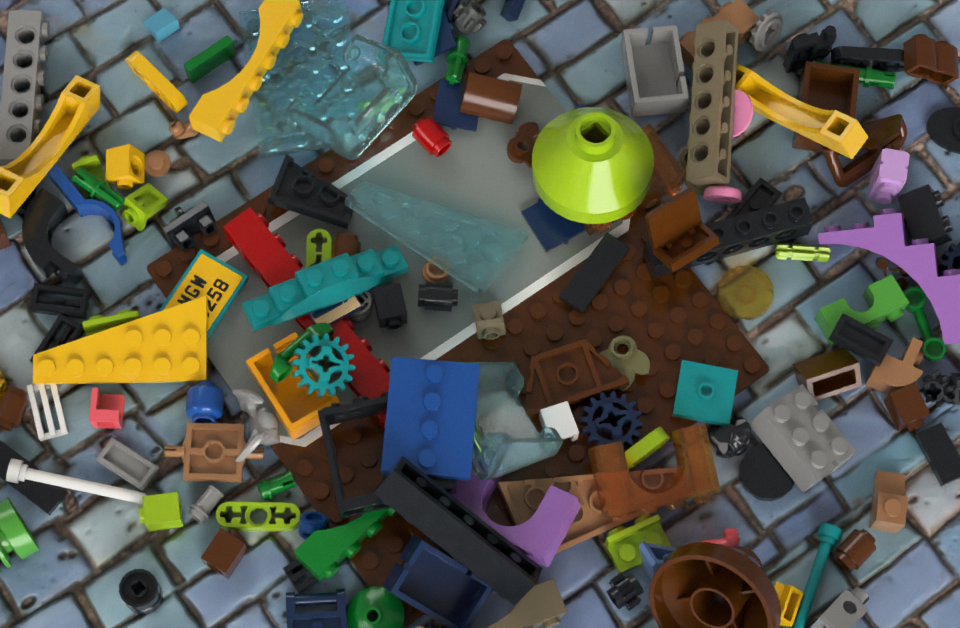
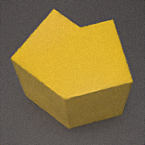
[773,581,804,627]

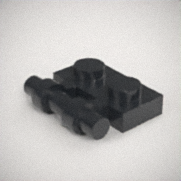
[783,25,837,73]

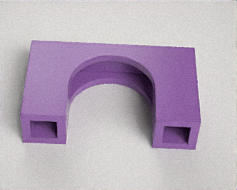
[452,450,581,568]

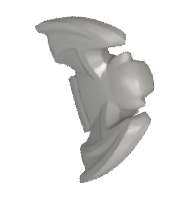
[232,389,280,462]

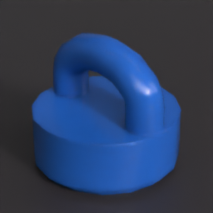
[299,511,329,540]

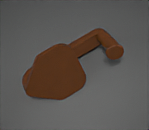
[822,114,907,187]

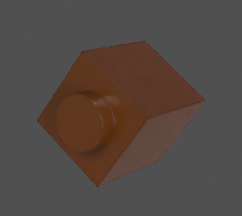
[883,383,930,431]
[201,528,248,579]

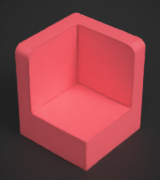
[89,388,125,429]

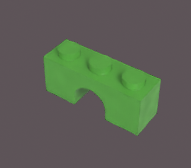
[814,274,909,347]

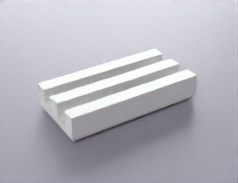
[27,384,69,441]

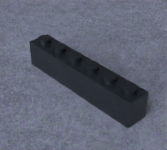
[374,456,543,606]

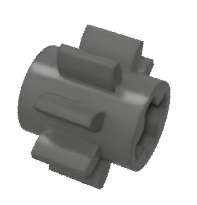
[453,1,487,34]

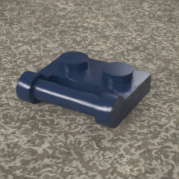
[286,588,347,628]

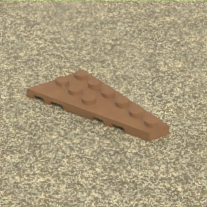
[497,467,690,553]

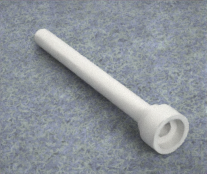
[6,458,147,504]

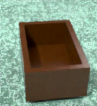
[792,61,860,156]

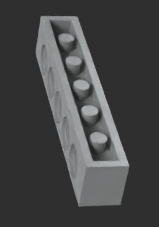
[0,10,50,166]

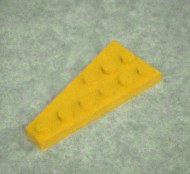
[33,296,208,385]

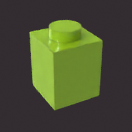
[138,491,184,532]

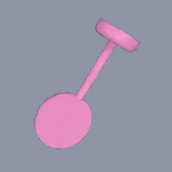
[703,90,753,203]

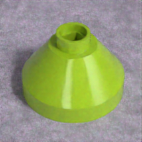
[532,107,654,224]

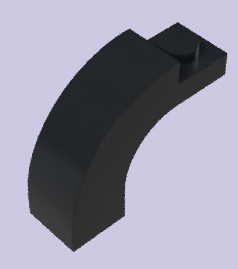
[22,188,84,285]

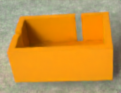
[246,332,341,441]

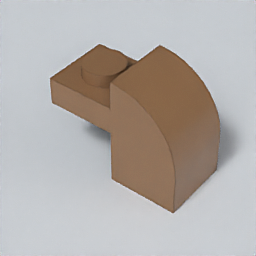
[865,337,924,394]

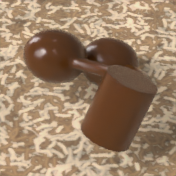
[875,257,909,291]

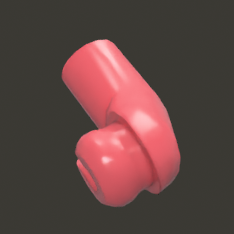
[699,528,741,547]

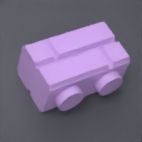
[867,148,910,205]

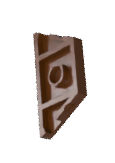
[523,339,629,420]

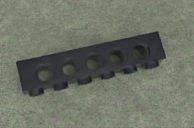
[643,197,814,279]

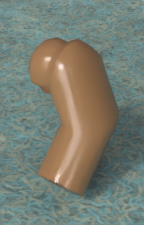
[169,120,199,140]

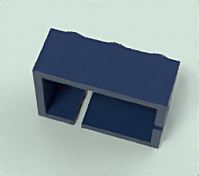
[382,535,493,628]

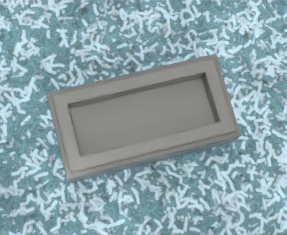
[95,436,160,493]

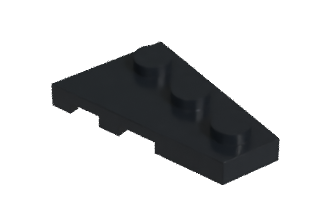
[268,154,357,229]

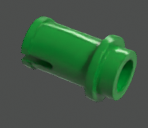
[257,470,296,500]

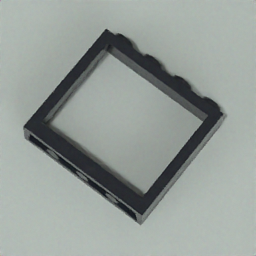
[318,392,456,519]

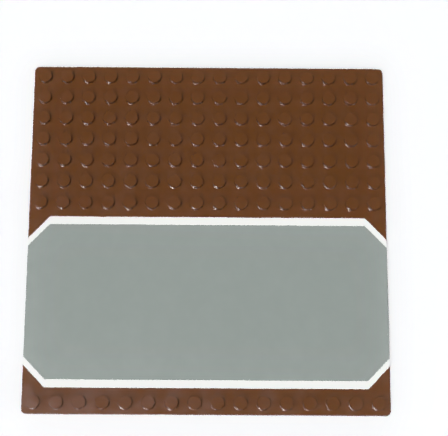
[147,39,769,628]

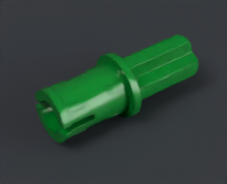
[445,36,470,85]
[72,167,125,211]

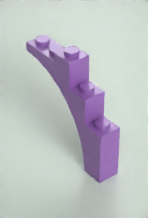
[818,208,960,344]

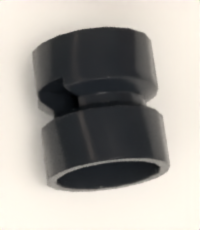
[119,569,163,615]

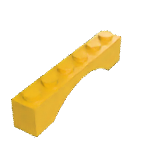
[189,0,303,142]
[735,64,868,159]
[0,75,101,219]

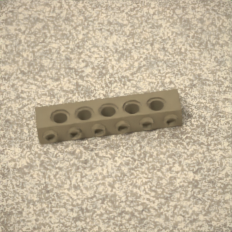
[685,19,739,188]

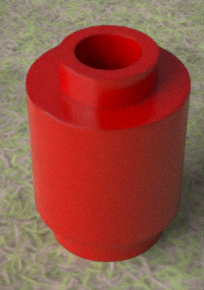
[412,117,452,158]

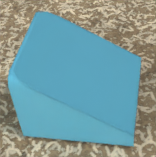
[142,8,180,43]

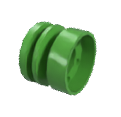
[0,497,40,573]

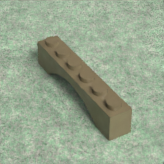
[414,579,567,628]

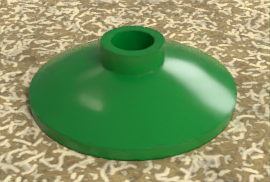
[347,586,405,628]

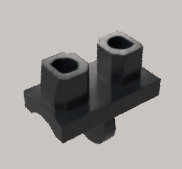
[162,201,218,252]

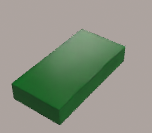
[184,36,236,84]

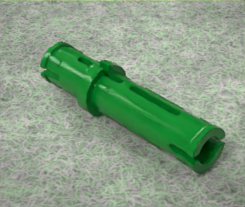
[815,60,896,89]

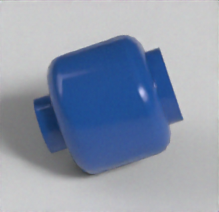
[186,381,224,423]

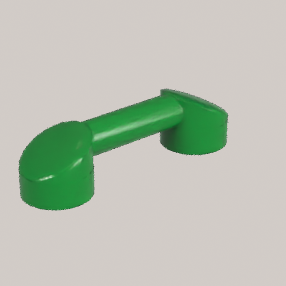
[904,287,946,362]
[270,323,335,383]

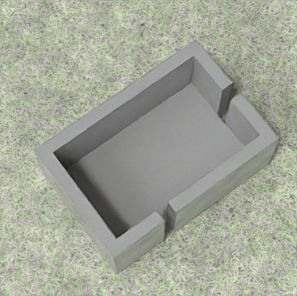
[620,25,689,117]
[750,384,857,493]

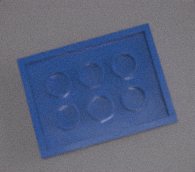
[381,357,480,481]

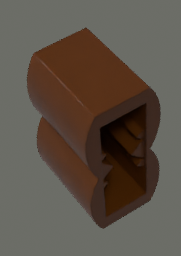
[903,34,959,85]

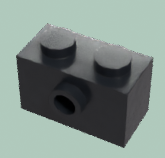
[897,184,954,247]

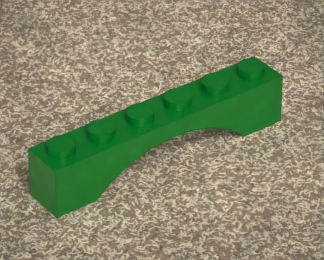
[294,508,398,582]

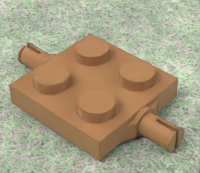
[164,423,264,483]

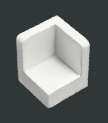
[539,401,579,442]

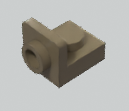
[472,300,506,340]

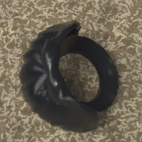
[708,417,752,458]

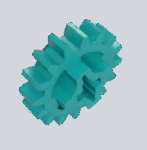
[290,333,356,398]

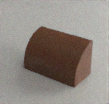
[459,72,522,124]
[793,348,862,401]

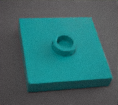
[672,360,738,427]

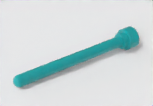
[792,523,843,628]

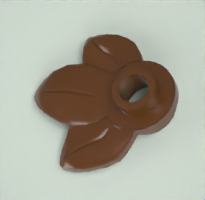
[507,122,540,170]

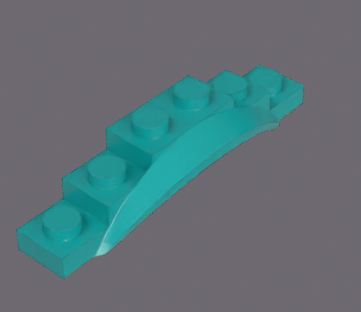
[242,245,409,332]

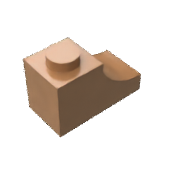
[869,470,908,533]

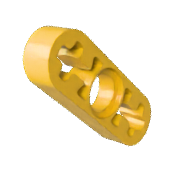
[125,50,188,113]

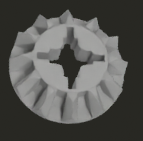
[749,10,783,52]

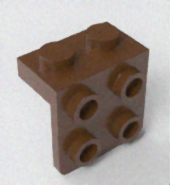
[645,188,719,272]

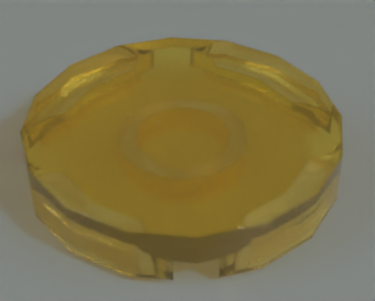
[718,265,774,320]

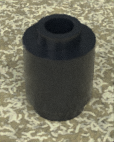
[418,282,458,312]

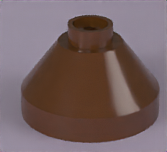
[649,542,781,628]

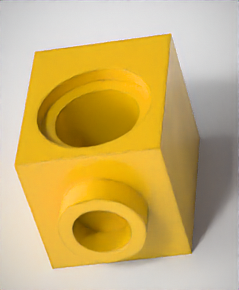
[105,144,145,190]

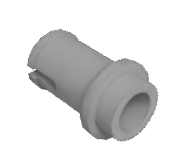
[188,485,224,524]

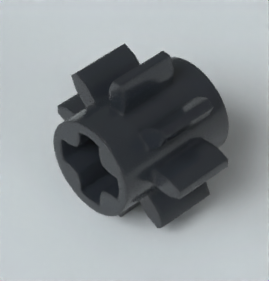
[919,370,958,407]
[607,572,644,611]

